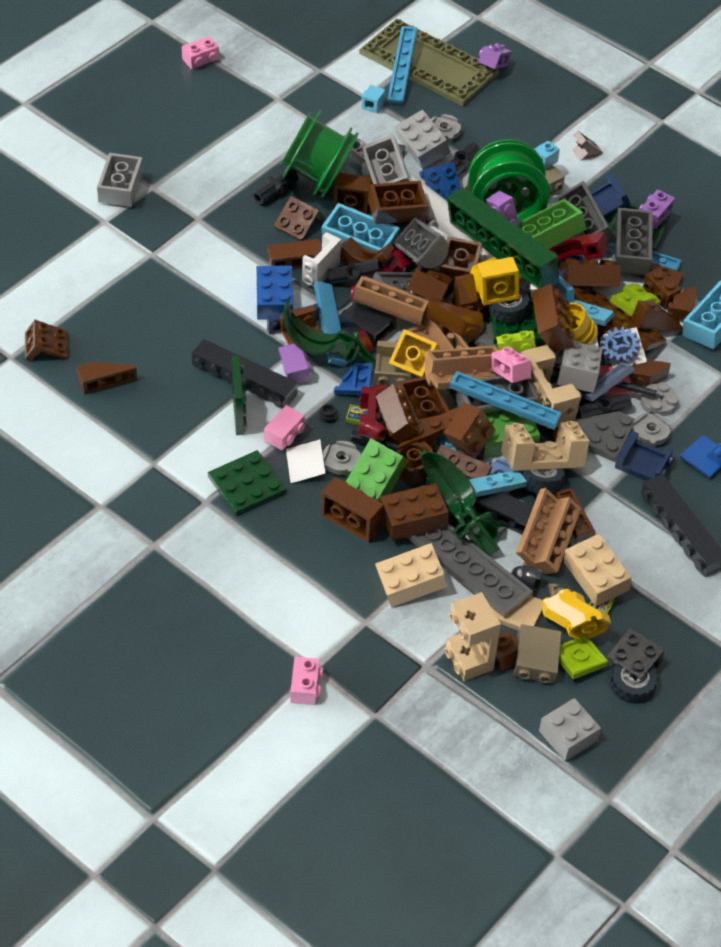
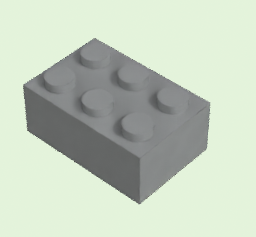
[394,110,451,169]
[361,135,411,184]
[97,153,143,207]
[557,340,602,393]

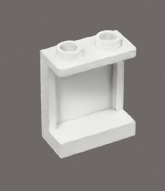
[302,232,341,287]

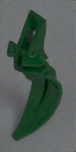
[283,299,376,371]
[421,451,500,556]

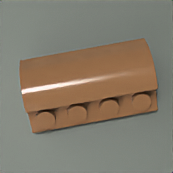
[353,276,429,326]
[407,315,469,350]
[425,346,501,390]
[516,488,581,574]

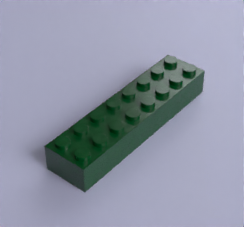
[447,187,559,289]

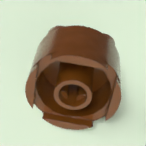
[396,440,433,486]

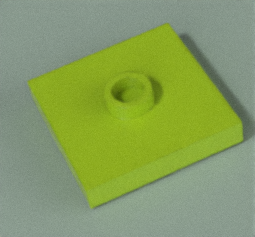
[559,635,608,679]

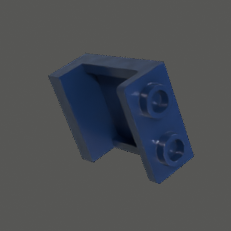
[591,172,631,219]
[615,431,675,481]

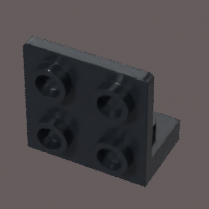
[607,628,664,680]

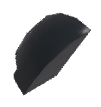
[511,566,543,597]

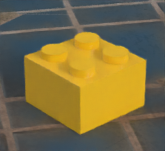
[477,257,519,305]
[389,330,440,378]

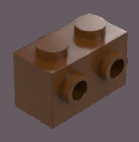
[643,268,682,310]

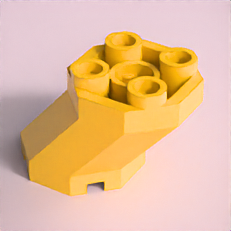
[542,589,611,640]

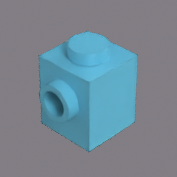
[362,85,385,114]
[535,141,560,170]

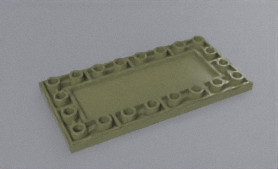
[359,18,499,106]

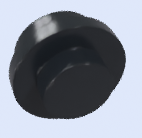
[319,403,338,421]

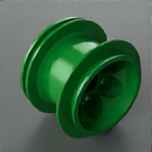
[280,110,359,198]
[468,139,550,222]

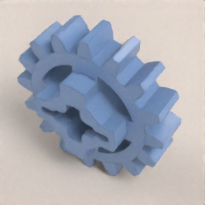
[600,327,640,365]

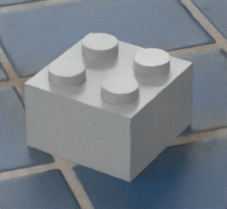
[539,698,601,761]

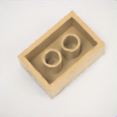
[564,534,632,607]
[375,543,448,608]

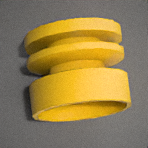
[569,303,598,345]

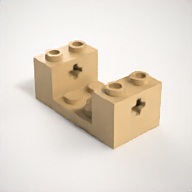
[520,345,581,429]
[501,421,589,471]
[445,592,501,681]

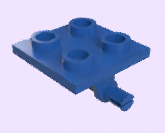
[419,162,460,199]
[680,435,721,478]

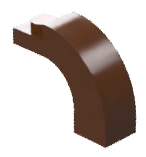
[340,237,394,271]

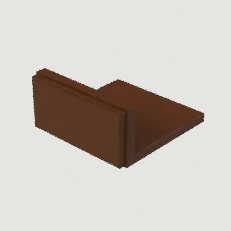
[495,631,518,672]

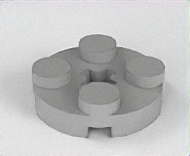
[431,114,461,143]
[640,382,678,416]
[632,413,670,448]
[323,441,361,476]

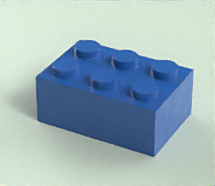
[256,266,293,320]

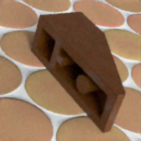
[425,299,483,340]
[631,300,683,331]
[76,362,137,395]

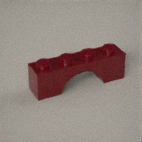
[549,232,609,261]

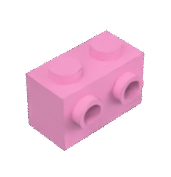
[182,36,219,69]
[491,347,532,383]
[264,405,305,451]
[290,657,323,705]

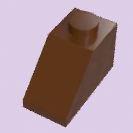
[453,273,478,312]
[667,286,697,323]
[630,359,671,387]

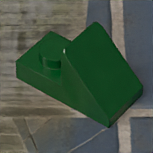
[470,518,507,547]

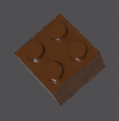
[334,172,372,215]
[440,236,482,280]
[443,402,495,459]

